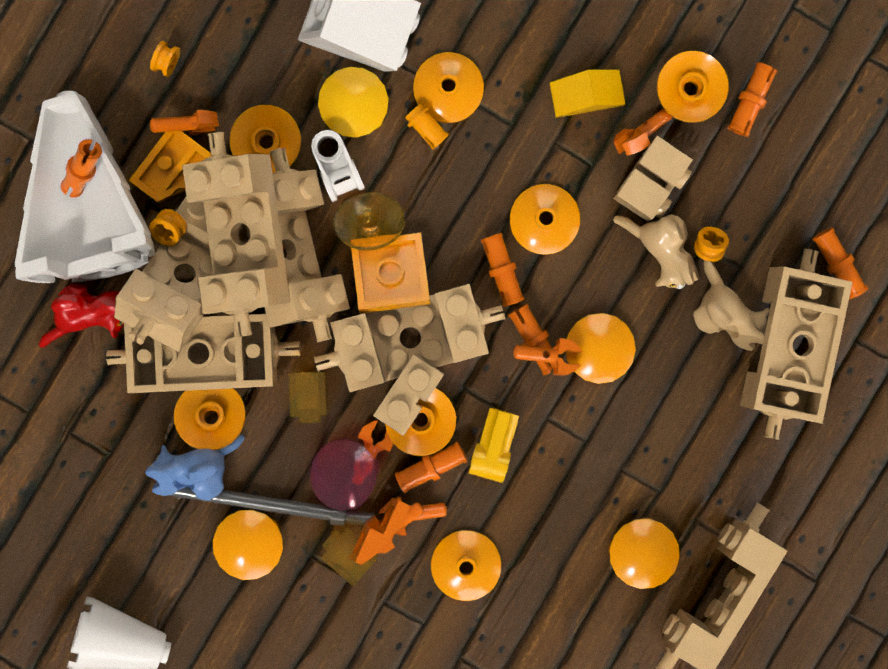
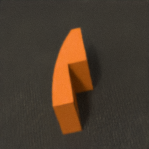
[349,498,411,565]

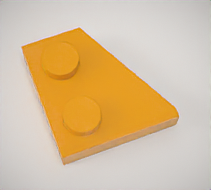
[129,131,211,203]

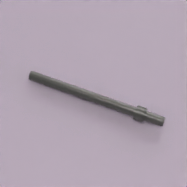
[167,487,375,527]

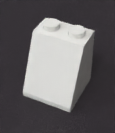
[298,0,421,72]

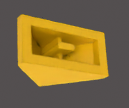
[549,70,626,118]

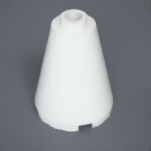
[67,596,171,669]

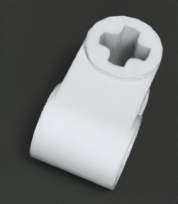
[311,130,365,202]

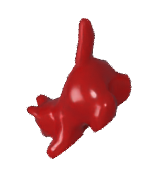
[38,283,124,348]

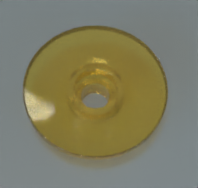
[333,192,405,250]

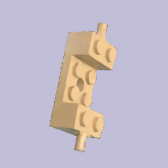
[182,132,290,337]
[244,148,350,342]
[114,196,248,352]
[740,249,853,440]
[314,284,505,392]
[106,314,301,393]
[655,502,788,669]

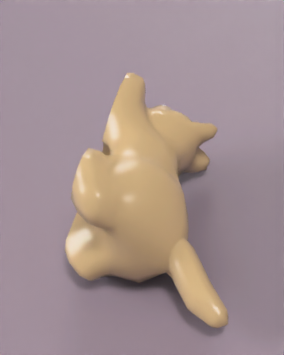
[613,215,699,289]
[693,260,770,351]

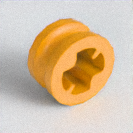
[150,41,180,77]
[149,209,187,246]
[693,227,729,262]

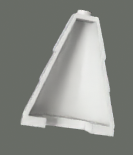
[14,91,155,283]

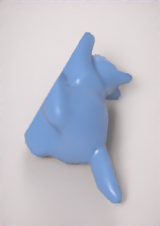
[145,434,245,501]

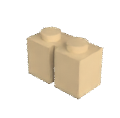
[613,136,693,222]
[373,354,444,436]

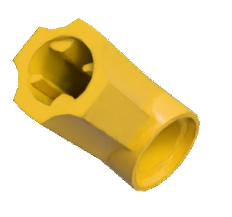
[468,407,519,483]

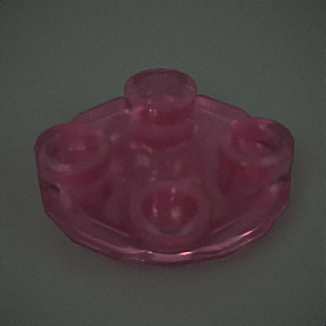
[310,439,379,510]

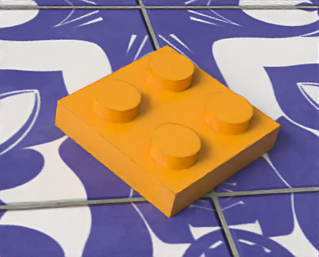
[350,233,431,314]

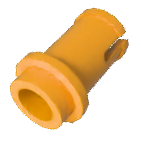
[405,103,449,150]

